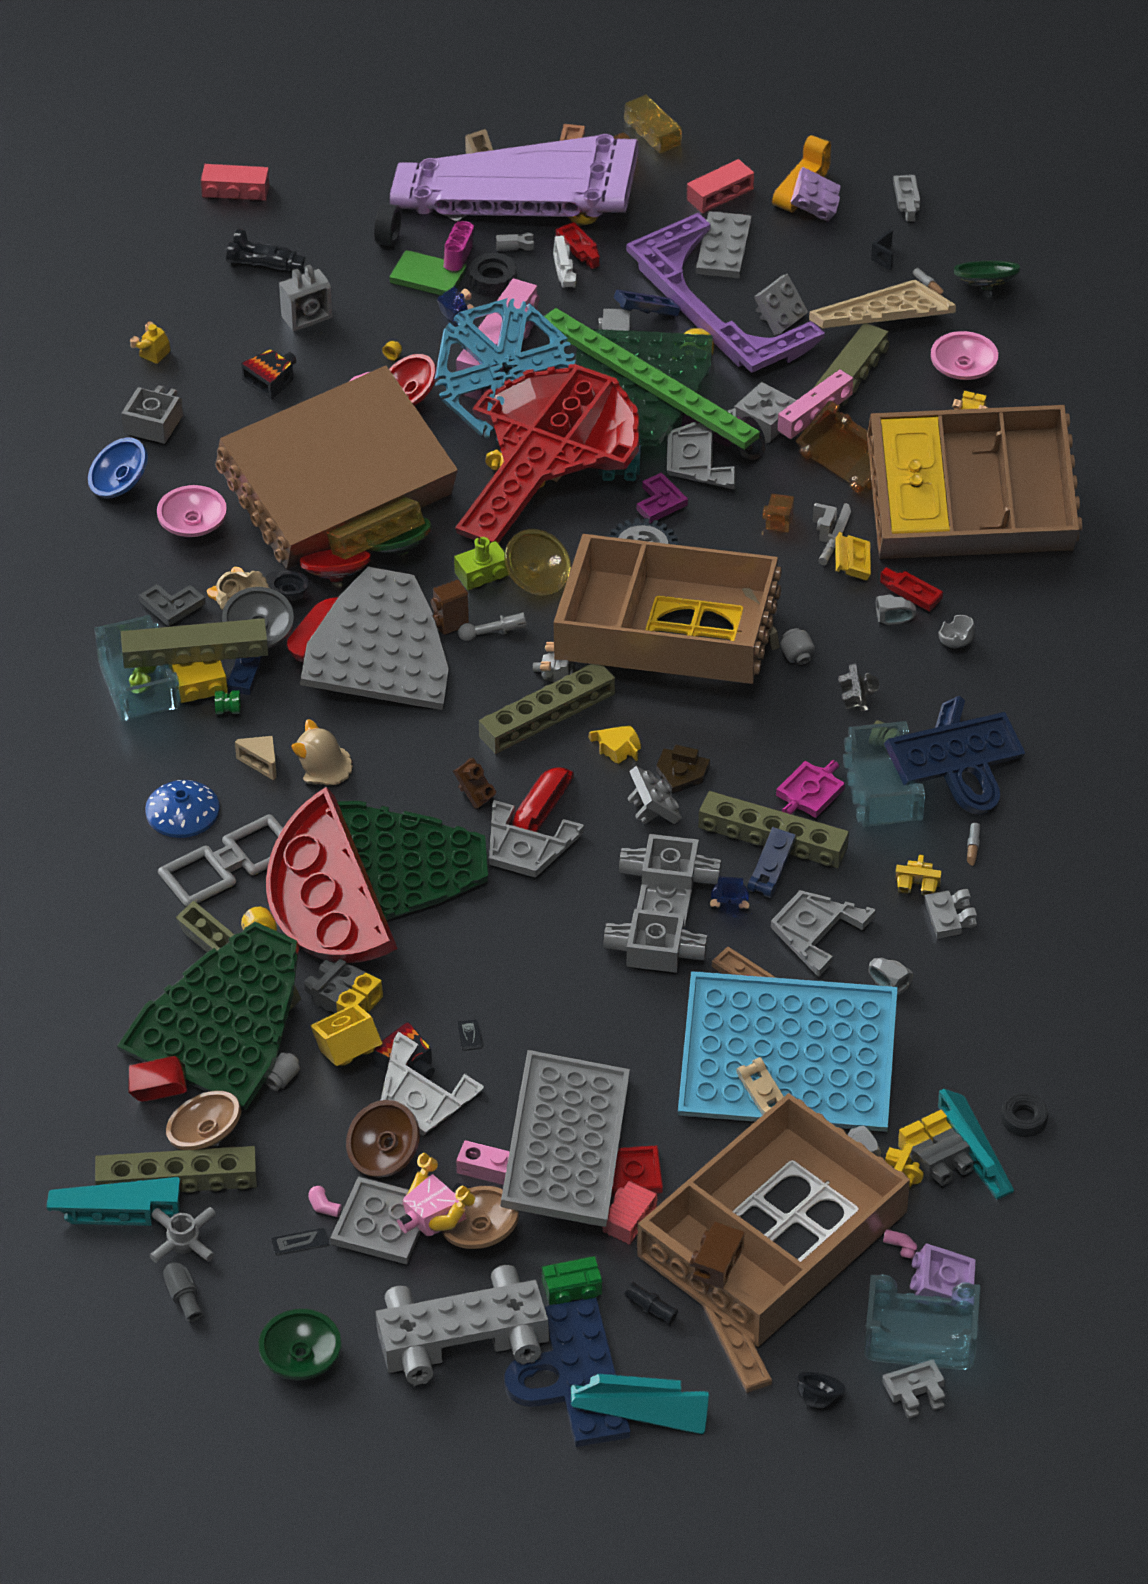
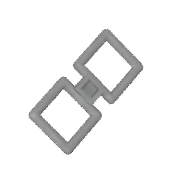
[158,814,283,907]

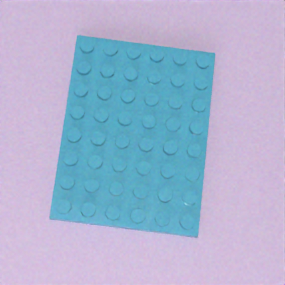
[678,971,897,1132]

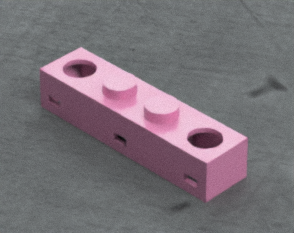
[778,370,853,439]
[456,1140,510,1185]

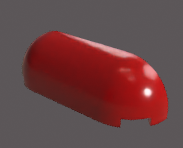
[287,597,338,663]
[512,767,574,832]

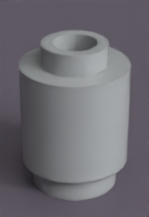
[264,1053,300,1091]

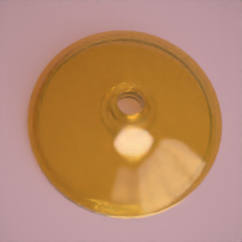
[504,529,571,595]

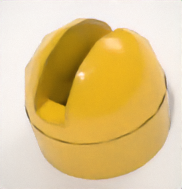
[382,341,402,361]

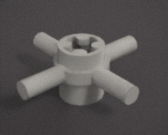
[150,1207,216,1263]

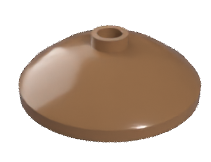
[166,1091,241,1150]
[441,1186,519,1249]

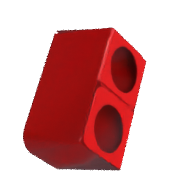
[128,1056,187,1101]

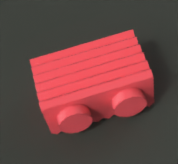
[602,1181,657,1244]

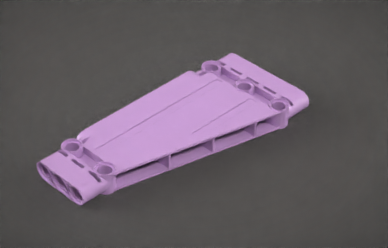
[390,134,638,217]

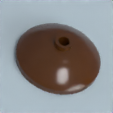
[346,1100,420,1178]

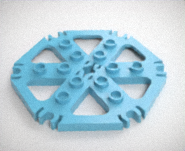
[434,298,575,441]

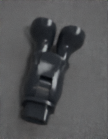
[226,228,305,271]

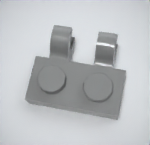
[925,889,977,939]
[882,1359,945,1418]

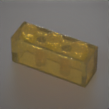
[624,95,681,153]

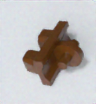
[453,758,496,808]

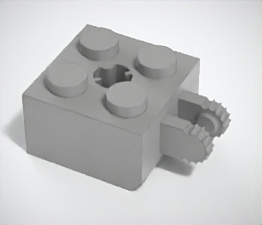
[279,264,333,332]
[734,382,797,443]
[121,385,183,444]

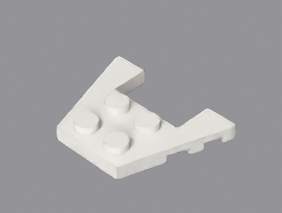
[381,1032,484,1136]

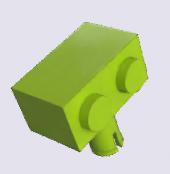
[454,537,509,590]

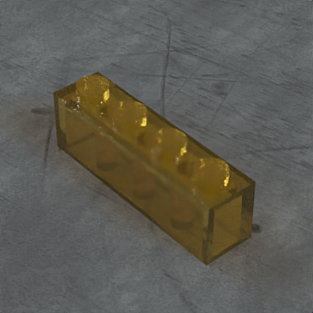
[327,497,425,560]

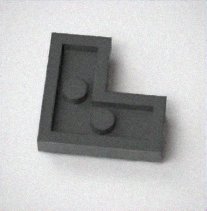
[139,584,206,626]

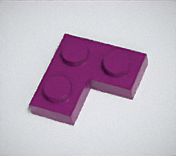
[637,473,688,523]

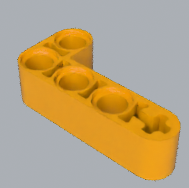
[772,135,831,213]

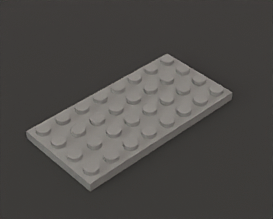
[500,1050,630,1227]

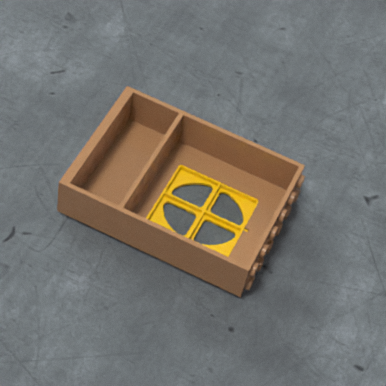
[554,534,782,684]

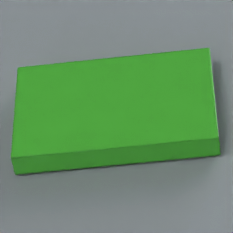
[389,250,467,298]

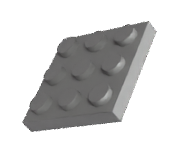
[331,1177,421,1264]

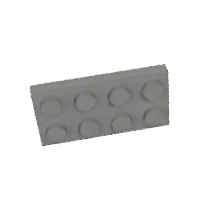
[696,211,751,278]

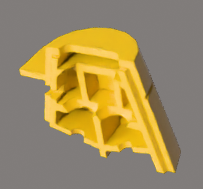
[588,726,641,764]

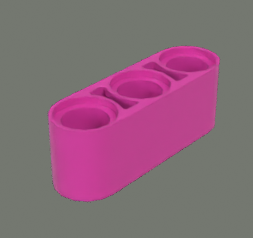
[443,221,474,271]

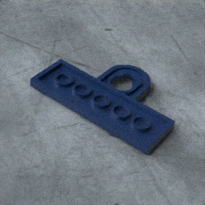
[884,712,1025,815]
[505,1298,630,1447]

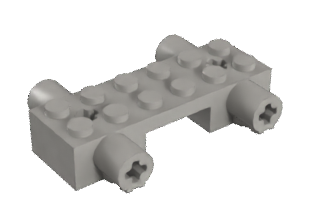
[603,834,721,973]
[376,1265,549,1386]

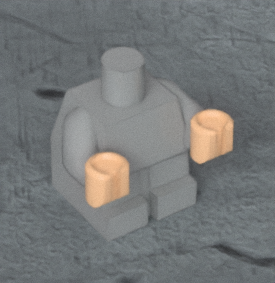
[533,642,575,682]

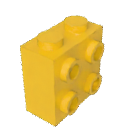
[169,660,227,703]

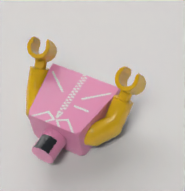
[397,1153,475,1236]

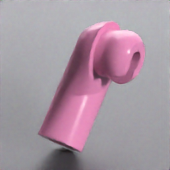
[308,1186,342,1217]
[883,1229,917,1259]

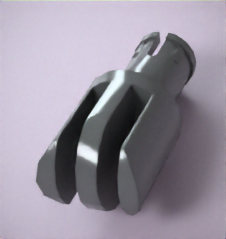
[163,1262,203,1322]

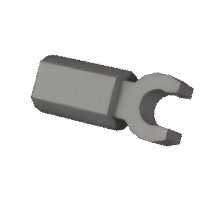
[496,233,534,252]

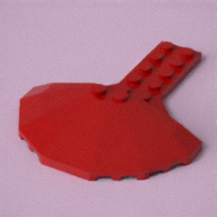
[455,364,639,543]

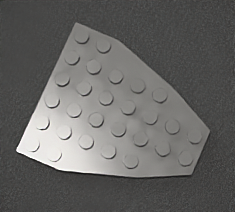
[300,567,448,710]

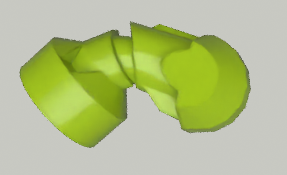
[129,666,157,693]

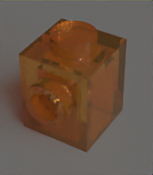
[762,494,794,532]

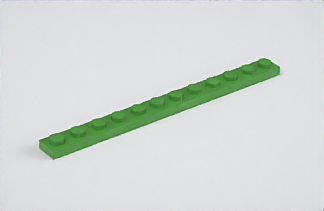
[544,308,760,449]

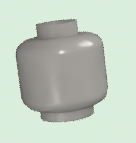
[780,628,815,665]

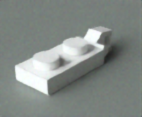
[553,236,576,288]

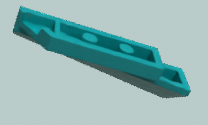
[938,1089,1014,1200]
[47,1177,180,1226]
[570,1374,709,1434]

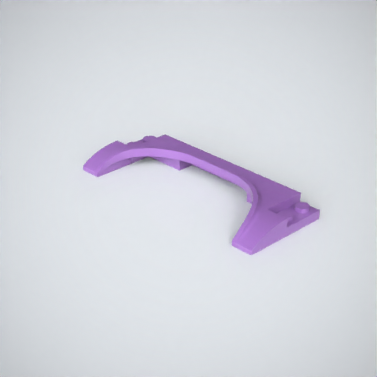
[626,213,825,373]

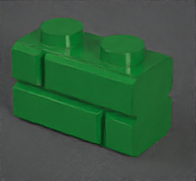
[542,1256,602,1305]

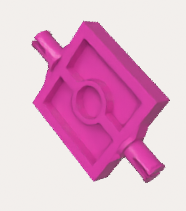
[776,760,845,818]

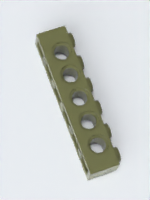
[479,664,615,754]
[698,791,849,868]
[95,1146,257,1193]

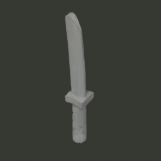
[818,503,851,565]

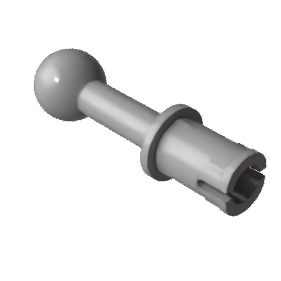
[458,612,527,641]

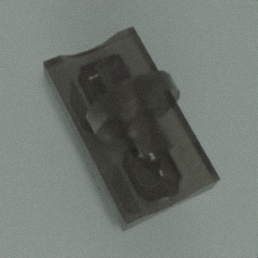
[839,663,880,712]

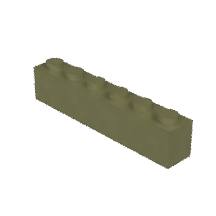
[812,323,890,427]
[120,618,268,669]
[175,901,302,1011]

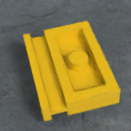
[835,532,871,580]

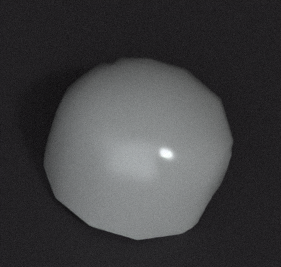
[938,615,975,649]

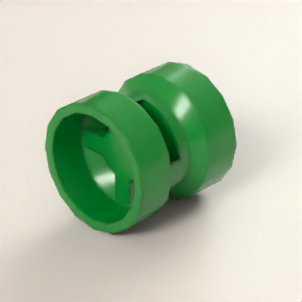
[215,690,241,715]

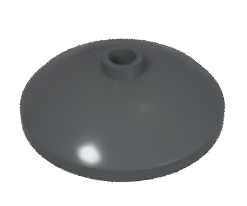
[222,587,294,648]

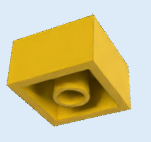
[310,1003,382,1066]

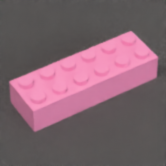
[456,278,539,400]

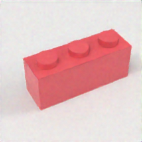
[687,159,754,213]
[201,164,269,200]

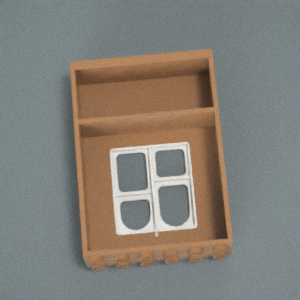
[637,1093,910,1347]

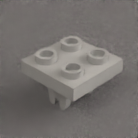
[754,274,808,335]
[628,766,682,824]

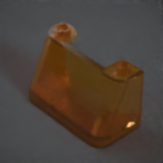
[796,400,872,494]

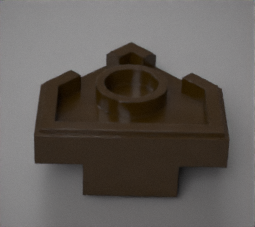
[656,744,710,794]

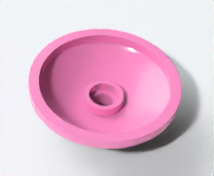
[931,331,998,380]
[157,485,227,537]

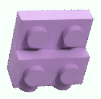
[791,167,841,222]
[910,1243,975,1309]

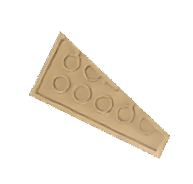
[809,280,956,328]

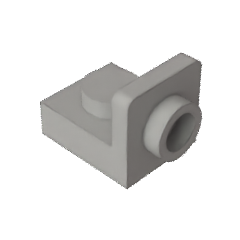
[813,503,837,542]

